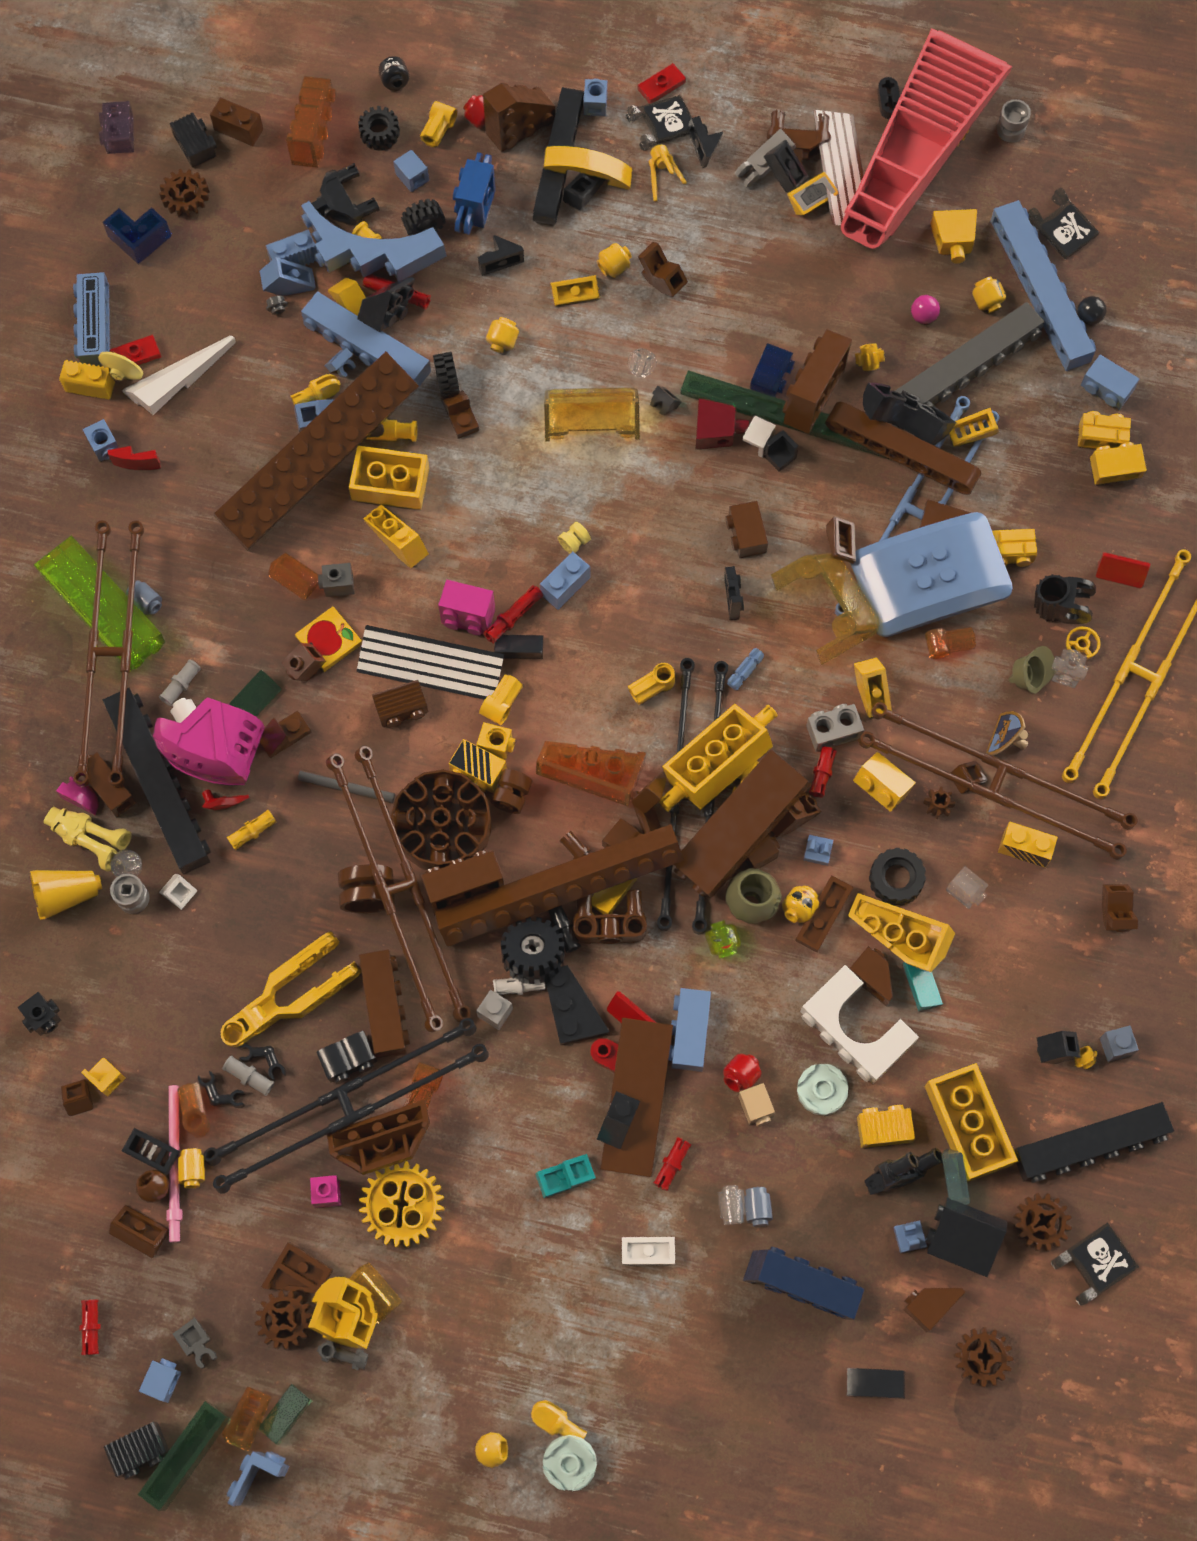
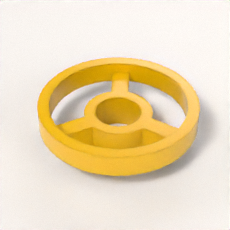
[1066,627,1100,660]

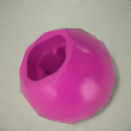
[911,295,940,324]

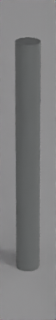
[298,771,395,803]

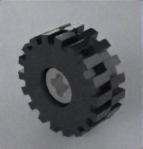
[501,917,565,984]

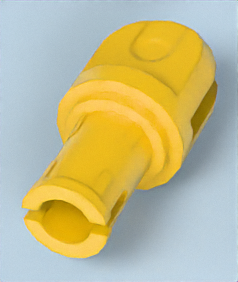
[290,374,340,406]
[531,1400,587,1439]

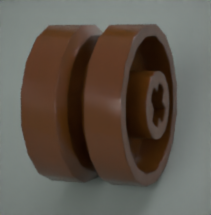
[338,864,395,913]

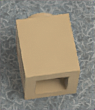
[738,1083,775,1126]

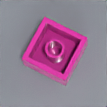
[438,579,496,635]

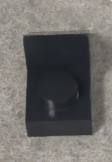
[687,116,723,168]
[478,235,524,276]
[597,1091,640,1149]

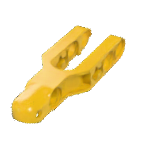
[221,931,361,1048]

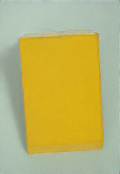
[328,278,366,316]

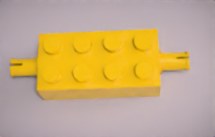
[659,704,778,812]

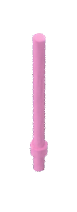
[166,1085,182,1243]

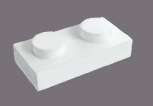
[622,1237,675,1265]

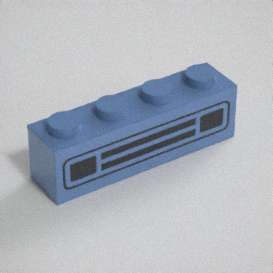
[73,272,110,366]

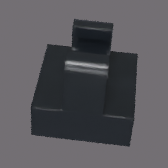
[650,386,682,415]

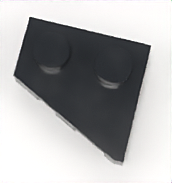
[724,566,744,620]

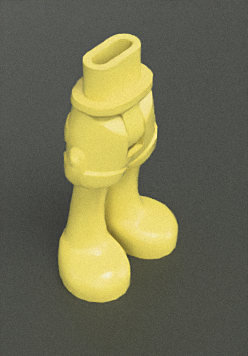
[44,807,132,871]

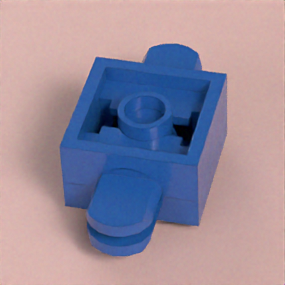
[453,152,496,235]

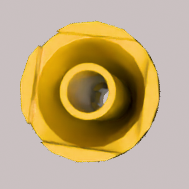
[30,870,102,920]

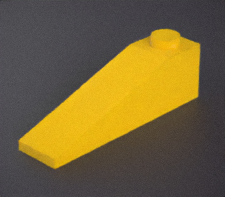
[848,893,955,973]

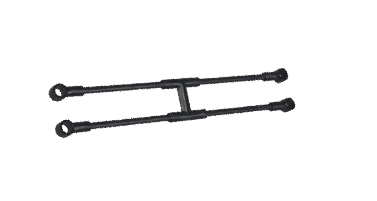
[657,658,728,935]
[203,1018,489,1194]

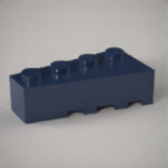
[743,1247,864,1320]

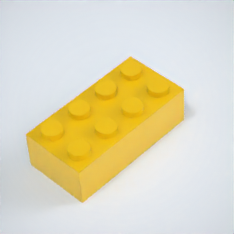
[924,1063,1018,1183]

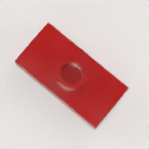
[637,63,686,105]
[110,335,161,365]

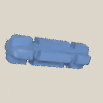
[727,648,764,690]

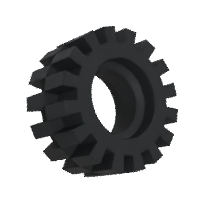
[358,106,400,151]
[401,199,446,236]
[433,352,460,397]

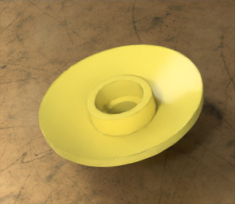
[98,352,143,380]

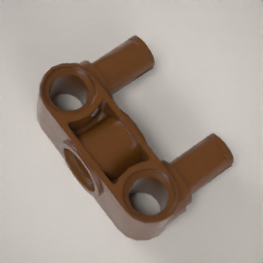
[573,890,647,944]

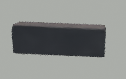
[764,140,809,193]
[494,635,544,659]

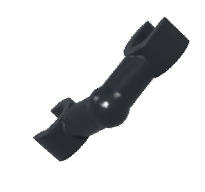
[239,1044,286,1081]
[198,1071,245,1108]

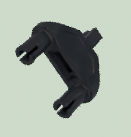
[311,163,380,225]
[864,1148,944,1195]

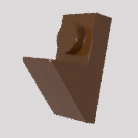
[441,390,480,439]
[260,710,312,758]

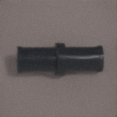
[547,905,581,953]

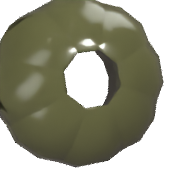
[726,868,782,924]

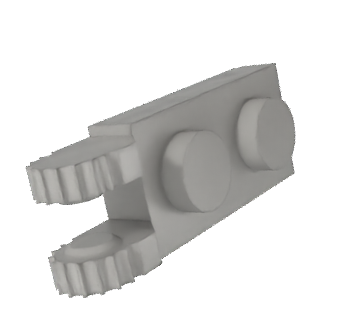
[735,128,796,188]

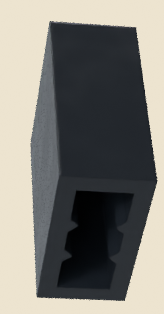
[925,1198,1007,1277]

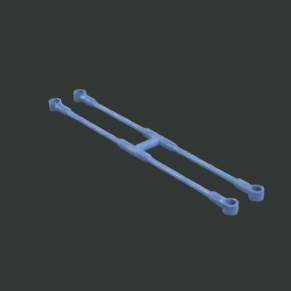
[835,396,999,633]

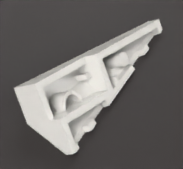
[122,336,236,415]

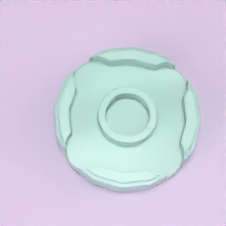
[797,1064,848,1116]
[543,1435,597,1491]

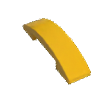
[543,146,632,190]

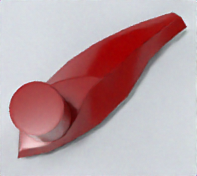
[202,789,249,810]

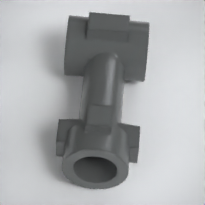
[317,1340,369,1371]

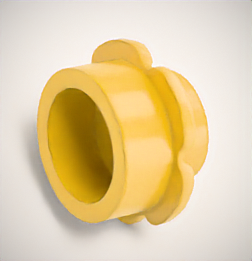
[1074,1046,1098,1069]

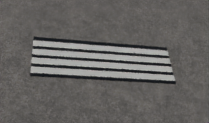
[356,625,504,700]

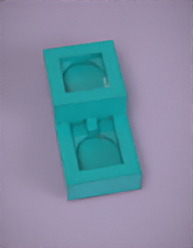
[535,1154,596,1198]

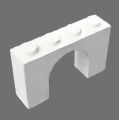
[800,965,919,1084]

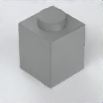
[476,989,513,1030]

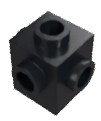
[17,992,61,1036]

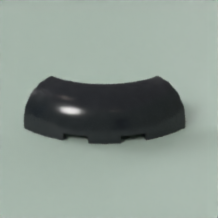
[863,382,956,445]

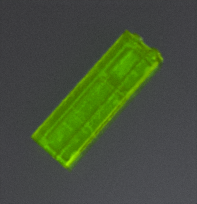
[34,535,165,671]

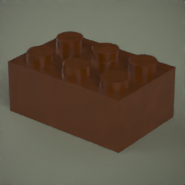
[421,850,504,916]

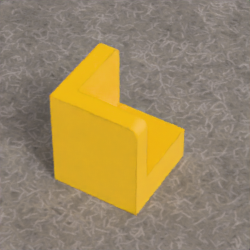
[81,1058,125,1097]

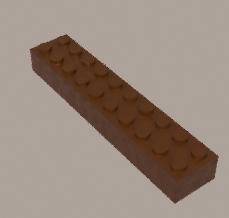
[214,351,419,551]

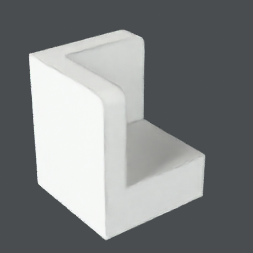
[743,416,776,457]

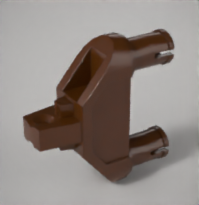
[767,110,831,164]

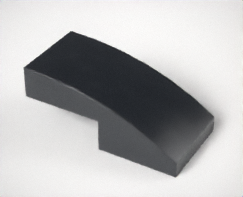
[847,1368,905,1399]

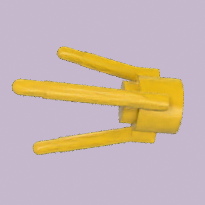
[648,145,686,202]

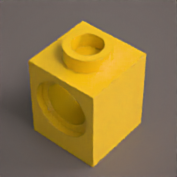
[476,722,516,760]

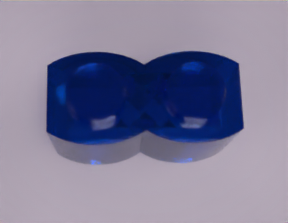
[750,343,795,399]

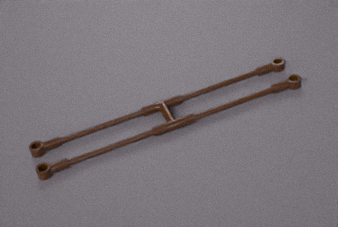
[73,520,144,788]
[859,702,1138,860]
[326,746,471,1033]

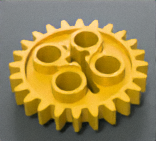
[359,1161,445,1248]

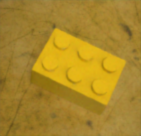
[349,446,429,510]

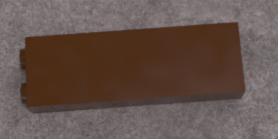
[673,750,811,898]

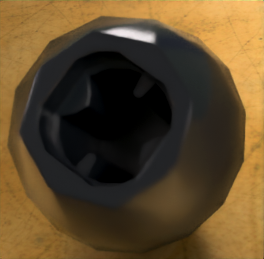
[1077,296,1107,326]

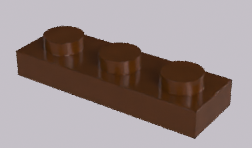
[795,875,853,953]

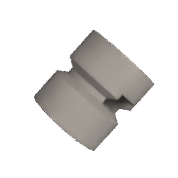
[997,99,1031,142]
[110,873,150,914]

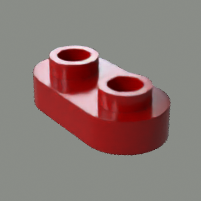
[590,1038,618,1072]

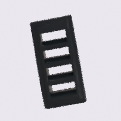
[563,173,606,211]
[122,1128,180,1175]

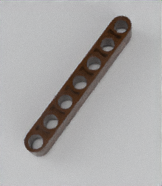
[825,401,981,495]

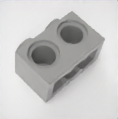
[806,704,864,752]

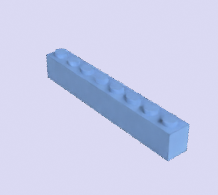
[991,200,1096,371]

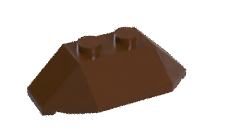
[327,1100,430,1175]

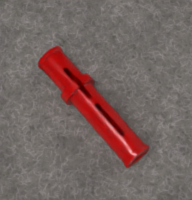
[363,274,431,309]
[483,585,543,643]

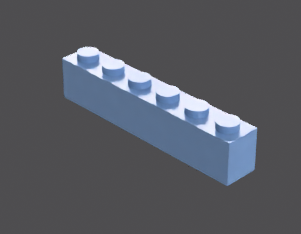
[301,291,431,388]

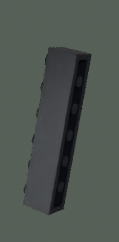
[1014,1102,1174,1183]

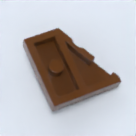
[261,1242,334,1293]

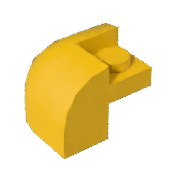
[308,1277,378,1349]

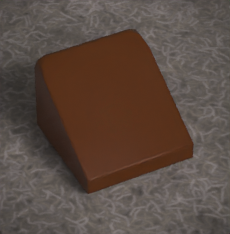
[950,760,988,794]
[61,1079,93,1116]

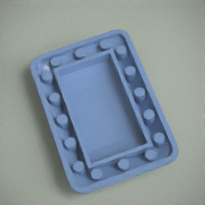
[850,512,1013,637]

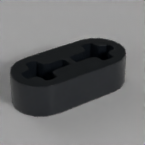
[877,77,900,119]

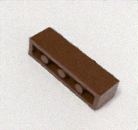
[359,949,410,1058]

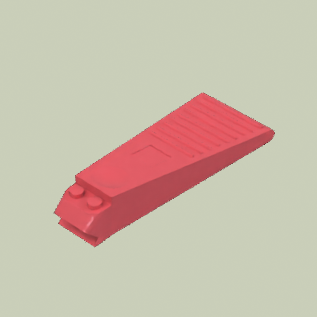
[841,28,1012,249]

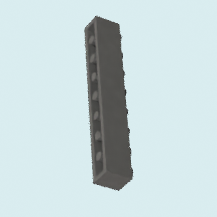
[892,302,1045,429]

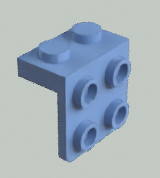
[227,1451,290,1506]

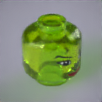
[705,920,741,959]

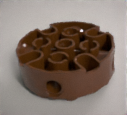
[391,769,492,870]

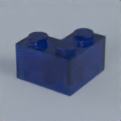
[102,207,172,264]

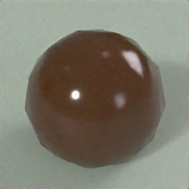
[136,1170,169,1203]

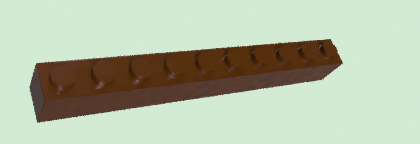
[435,824,684,947]

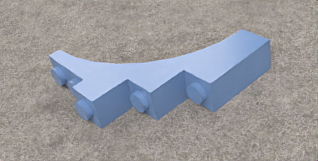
[301,201,446,281]

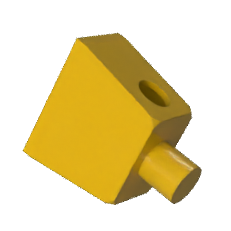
[930,209,977,264]

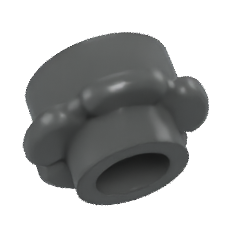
[266,295,288,315]

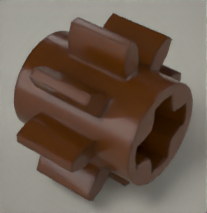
[923,786,956,819]

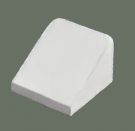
[159,874,198,910]

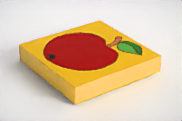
[295,606,362,672]

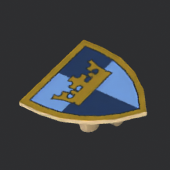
[986,711,1028,756]

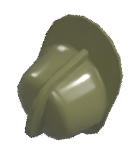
[1008,646,1055,694]

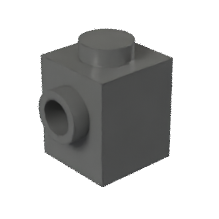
[318,563,355,597]

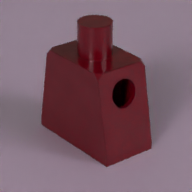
[695,399,749,449]

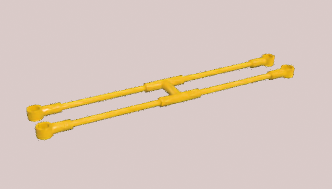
[1062,550,1197,799]

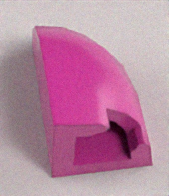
[56,777,98,815]

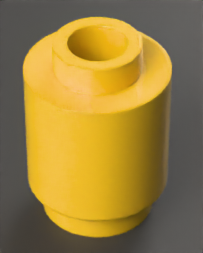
[178,1148,205,1189]

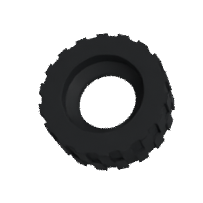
[869,848,926,906]

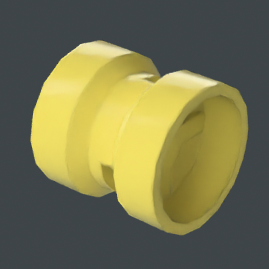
[558,522,591,554]

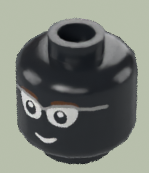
[379,56,409,91]

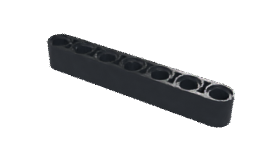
[533,87,584,225]

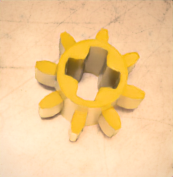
[855,344,885,371]

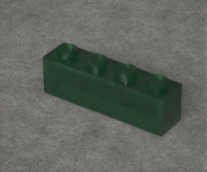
[138,1401,231,1511]

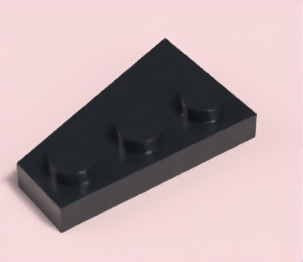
[545,965,610,1046]

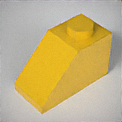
[854,657,892,718]

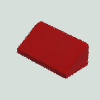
[1096,552,1151,588]
[607,991,655,1024]

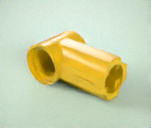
[420,101,458,147]
[628,663,675,705]
[479,675,523,726]

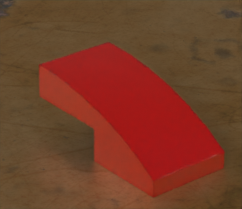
[107,446,161,470]

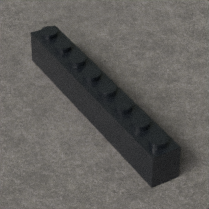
[102,688,212,875]

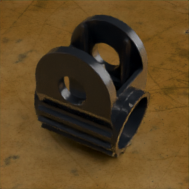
[1034,574,1096,624]

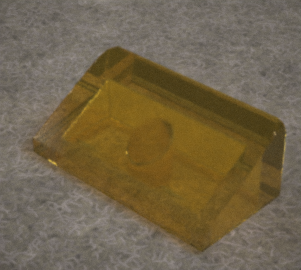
[349,1262,402,1323]

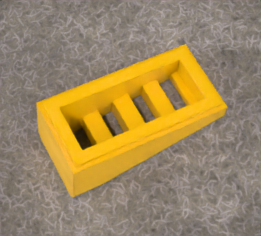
[949,408,999,447]

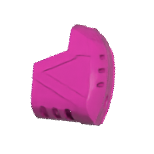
[153,697,265,785]

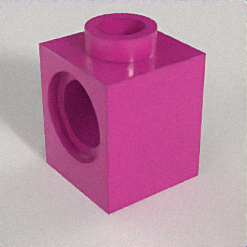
[310,1175,341,1208]

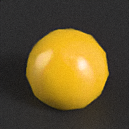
[475,1432,508,1468]

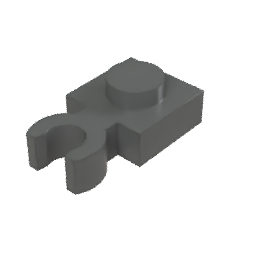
[173,1318,217,1369]

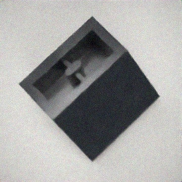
[357,277,415,332]

